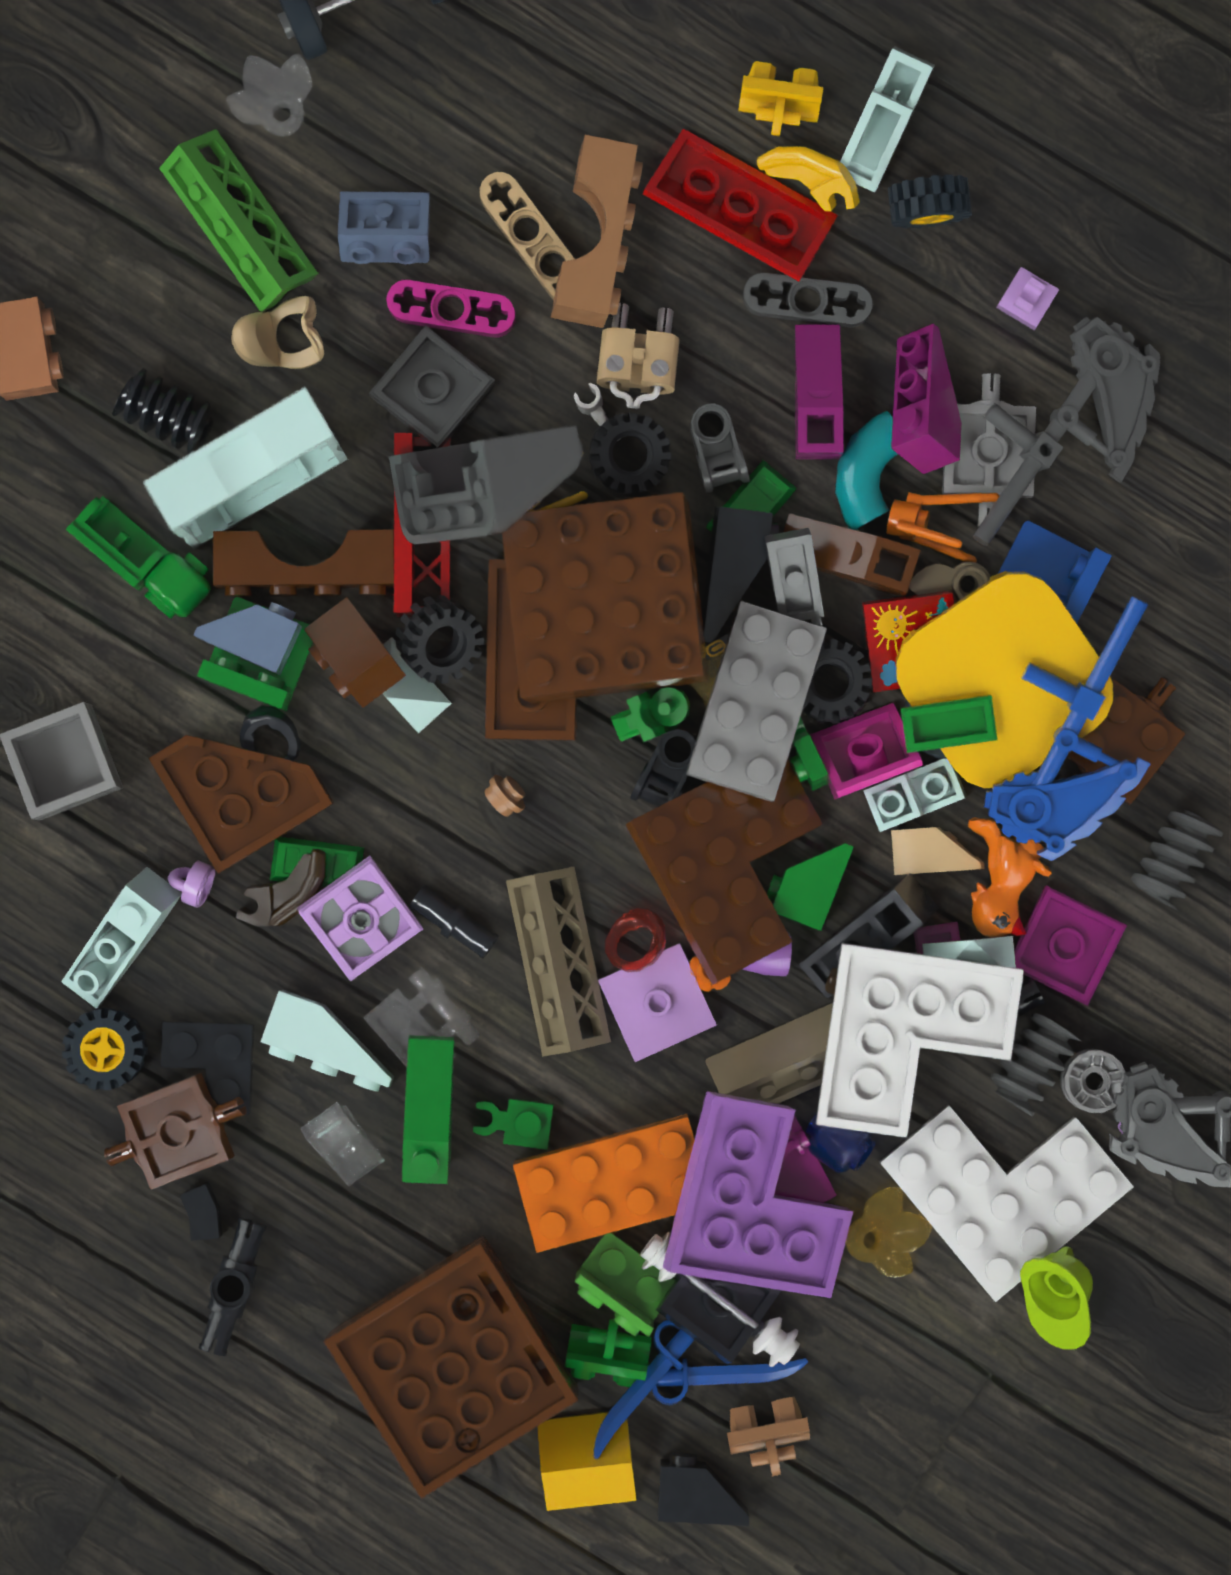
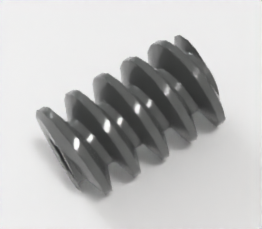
[1131,809,1224,910]
[990,1013,1081,1116]

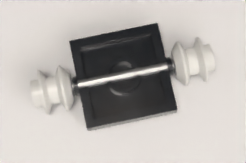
[640,1232,800,1367]

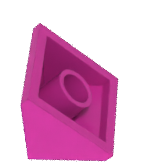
[810,703,923,800]

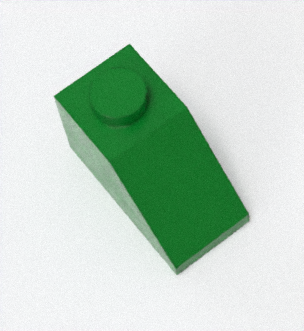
[766,843,854,931]

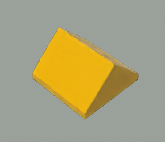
[537,1411,637,1511]

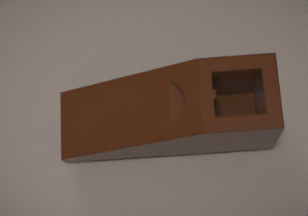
[783,513,921,597]

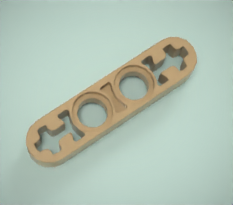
[480,172,574,301]

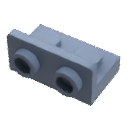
[338,192,430,264]

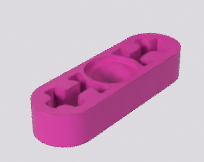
[386,280,516,338]

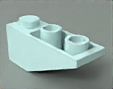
[61,867,182,1009]
[261,990,394,1092]

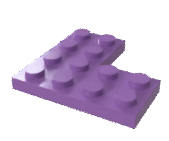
[663,1091,853,1298]

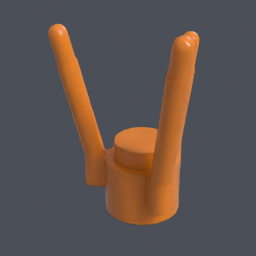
[887,492,1000,563]

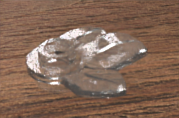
[226,54,312,136]

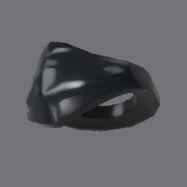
[240,706,301,761]

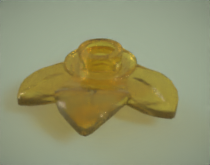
[846,1187,932,1278]

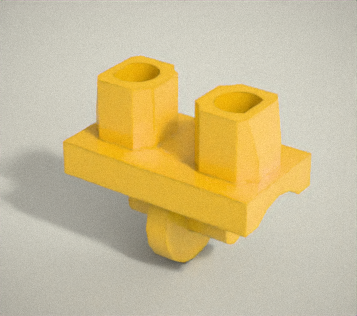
[738,61,823,136]

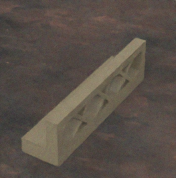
[506,867,611,1057]

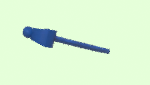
[594,1320,694,1459]
[652,1358,808,1406]

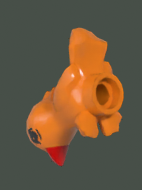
[968,817,1052,938]

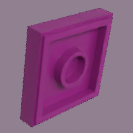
[1014,885,1127,1006]

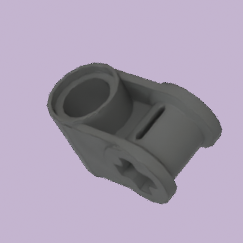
[690,403,749,494]

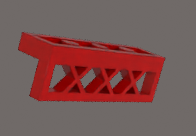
[394,433,451,616]

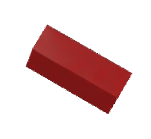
[643,128,838,282]

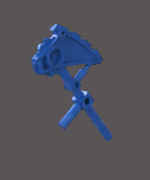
[984,596,1151,861]

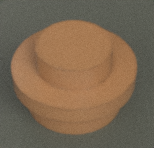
[484,775,525,817]

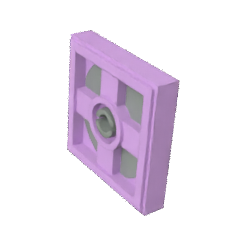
[297,856,423,982]

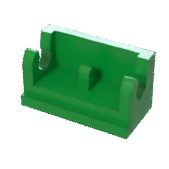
[65,496,169,591]

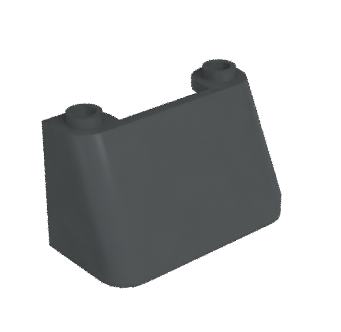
[389,425,583,544]

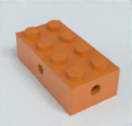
[513,1114,694,1253]

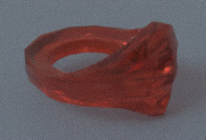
[605,908,666,972]

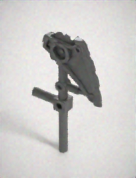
[973,317,1160,546]
[1109,1062,1231,1187]

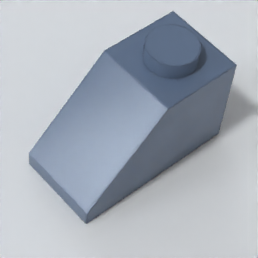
[193,602,302,675]

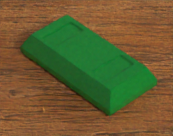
[705,460,797,533]
[901,695,997,753]
[270,837,364,887]

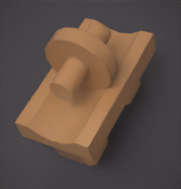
[727,1397,810,1476]

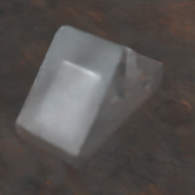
[300,1102,385,1187]

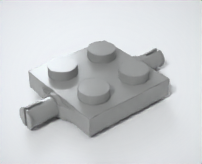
[942,374,1036,527]

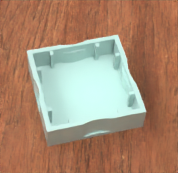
[143,388,348,549]

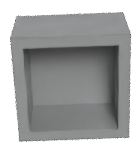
[0,702,124,820]

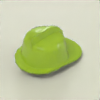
[1020,1246,1093,1350]

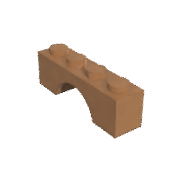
[551,135,643,328]

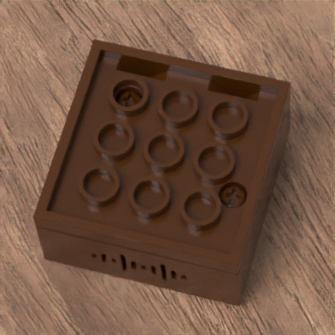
[502,492,710,703]
[324,1235,579,1499]

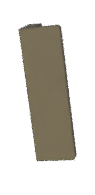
[705,1003,833,1104]

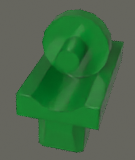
[611,686,690,742]
[565,1319,652,1387]

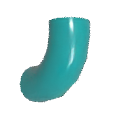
[835,411,899,530]

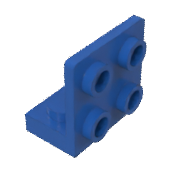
[997,521,1111,624]

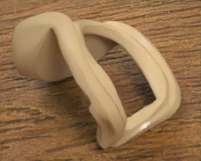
[231,296,324,369]

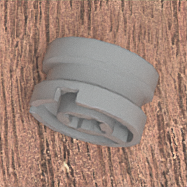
[1060,1049,1126,1113]

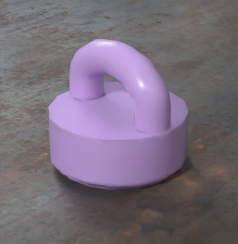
[168,860,215,908]

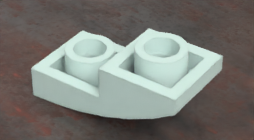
[863,758,967,832]

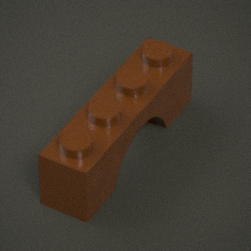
[213,530,394,597]

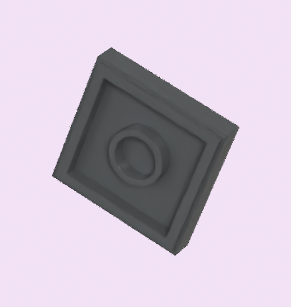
[369,326,495,448]

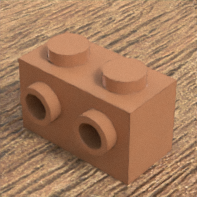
[0,297,64,401]

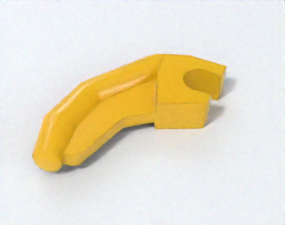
[757,146,860,212]

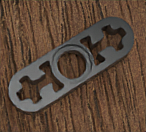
[743,273,872,328]

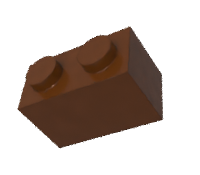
[304,597,406,708]

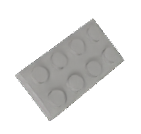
[686,601,827,802]

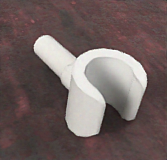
[574,383,620,440]

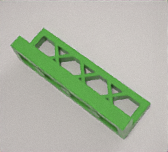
[159,129,318,312]

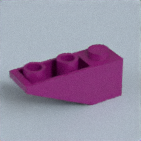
[891,323,962,474]
[795,325,843,459]

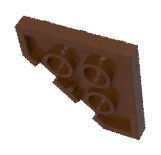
[148,735,335,874]

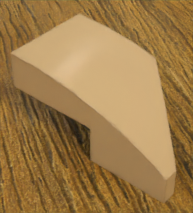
[891,827,984,875]

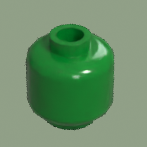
[144,552,211,619]

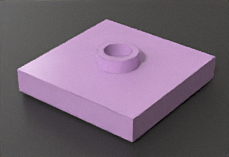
[598,943,716,1062]

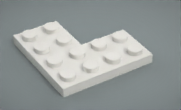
[816,943,1024,1138]
[879,1105,1134,1302]

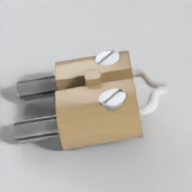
[596,303,680,409]

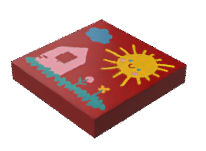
[862,591,954,692]

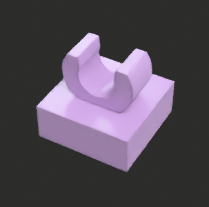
[996,267,1059,330]

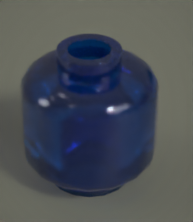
[806,1114,876,1173]

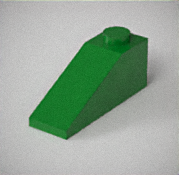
[402,1035,454,1184]

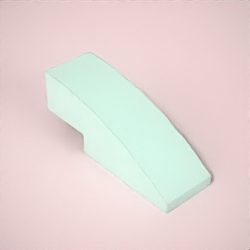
[840,46,935,192]

